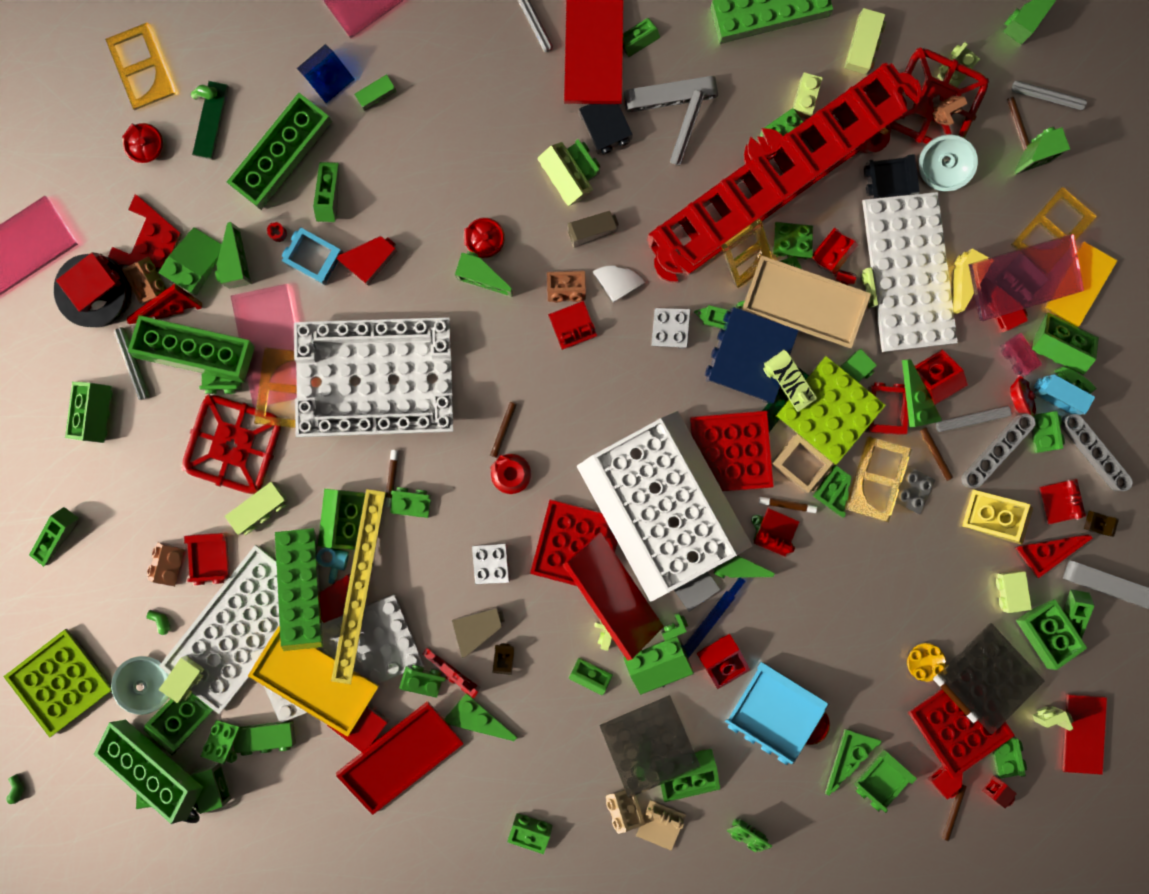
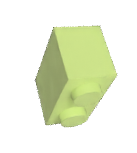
[793,72,823,119]
[996,570,1032,613]
[159,656,205,703]

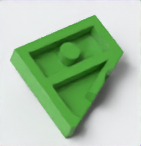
[813,465,852,518]

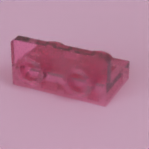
[1000,333,1042,377]

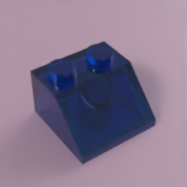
[296,44,355,103]

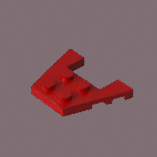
[108,195,182,268]

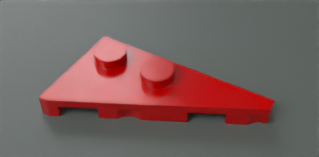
[127,284,202,324]
[1015,534,1093,578]
[422,648,481,698]

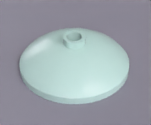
[919,134,978,191]
[111,656,169,715]

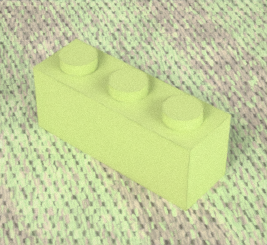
[844,8,886,74]
[537,142,593,206]
[224,482,288,535]

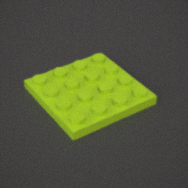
[776,356,886,465]
[3,629,112,738]

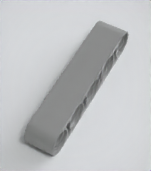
[623,76,718,112]
[961,414,1035,488]
[1061,414,1133,491]
[1063,560,1149,609]

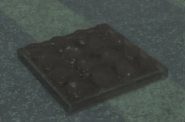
[938,623,1045,734]
[599,695,701,798]

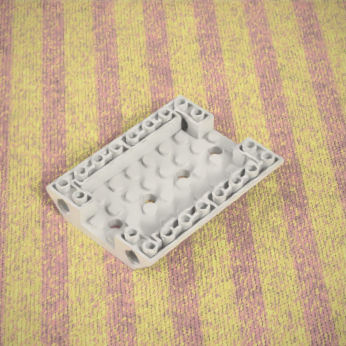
[294,318,453,437]
[577,411,753,602]

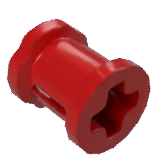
[267,222,287,242]

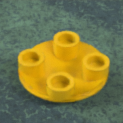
[907,643,946,682]

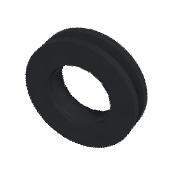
[54,254,131,327]

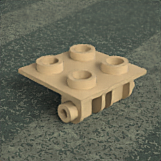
[636,800,686,851]

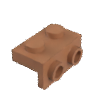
[147,542,185,587]

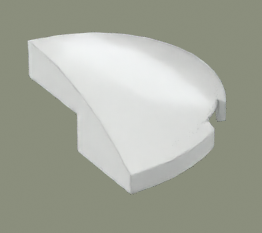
[593,266,645,303]

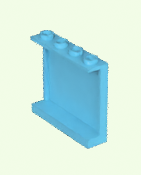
[725,662,829,765]

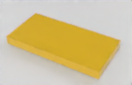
[1044,241,1117,327]

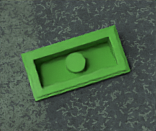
[623,18,660,57]
[354,74,396,111]
[569,658,613,695]

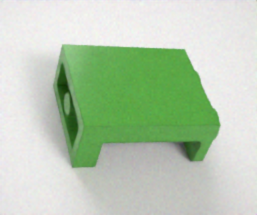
[854,750,917,813]

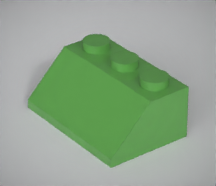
[1015,127,1070,174]
[1032,312,1099,375]
[65,381,112,443]
[318,489,365,550]
[1016,599,1087,670]
[624,637,694,695]
[655,749,720,802]

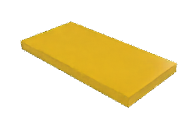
[248,625,379,737]

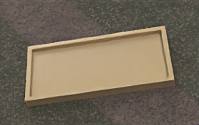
[742,255,871,349]

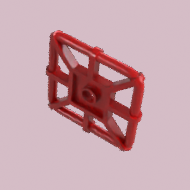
[890,47,989,144]
[181,394,282,494]

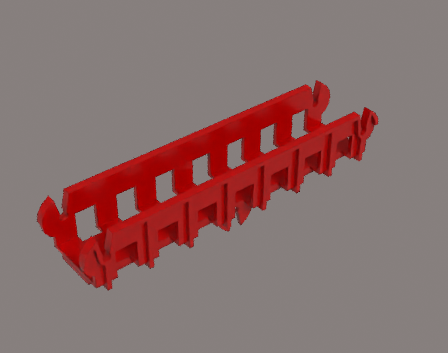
[646,62,921,283]

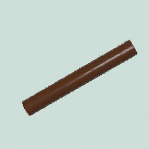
[1007,97,1030,151]
[490,402,517,458]
[919,427,953,481]
[942,784,967,841]

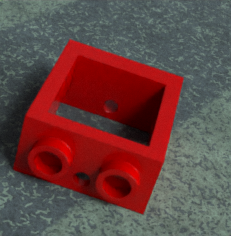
[865,382,908,435]

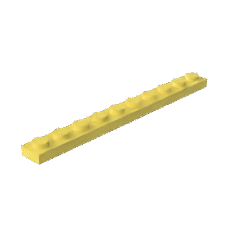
[331,489,386,684]

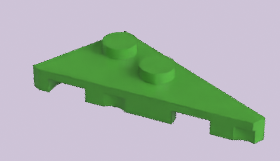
[902,359,942,427]
[444,694,517,741]
[825,729,881,796]

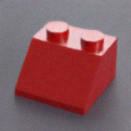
[915,349,968,405]
[697,634,750,689]

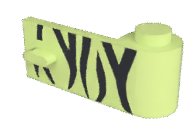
[763,350,817,412]

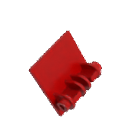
[548,301,597,350]
[1039,479,1086,524]
[753,508,800,557]

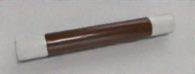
[384,450,399,508]
[759,496,817,513]
[933,674,979,723]

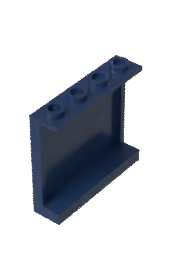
[704,307,799,404]

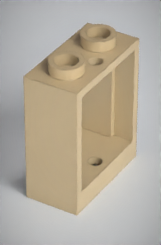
[771,434,833,493]

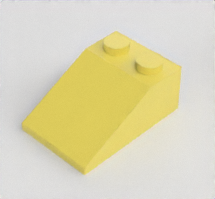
[952,248,993,315]
[962,490,1033,545]

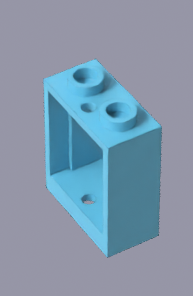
[282,227,344,285]
[1034,374,1095,415]

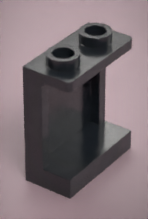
[579,104,633,155]
[864,154,920,199]

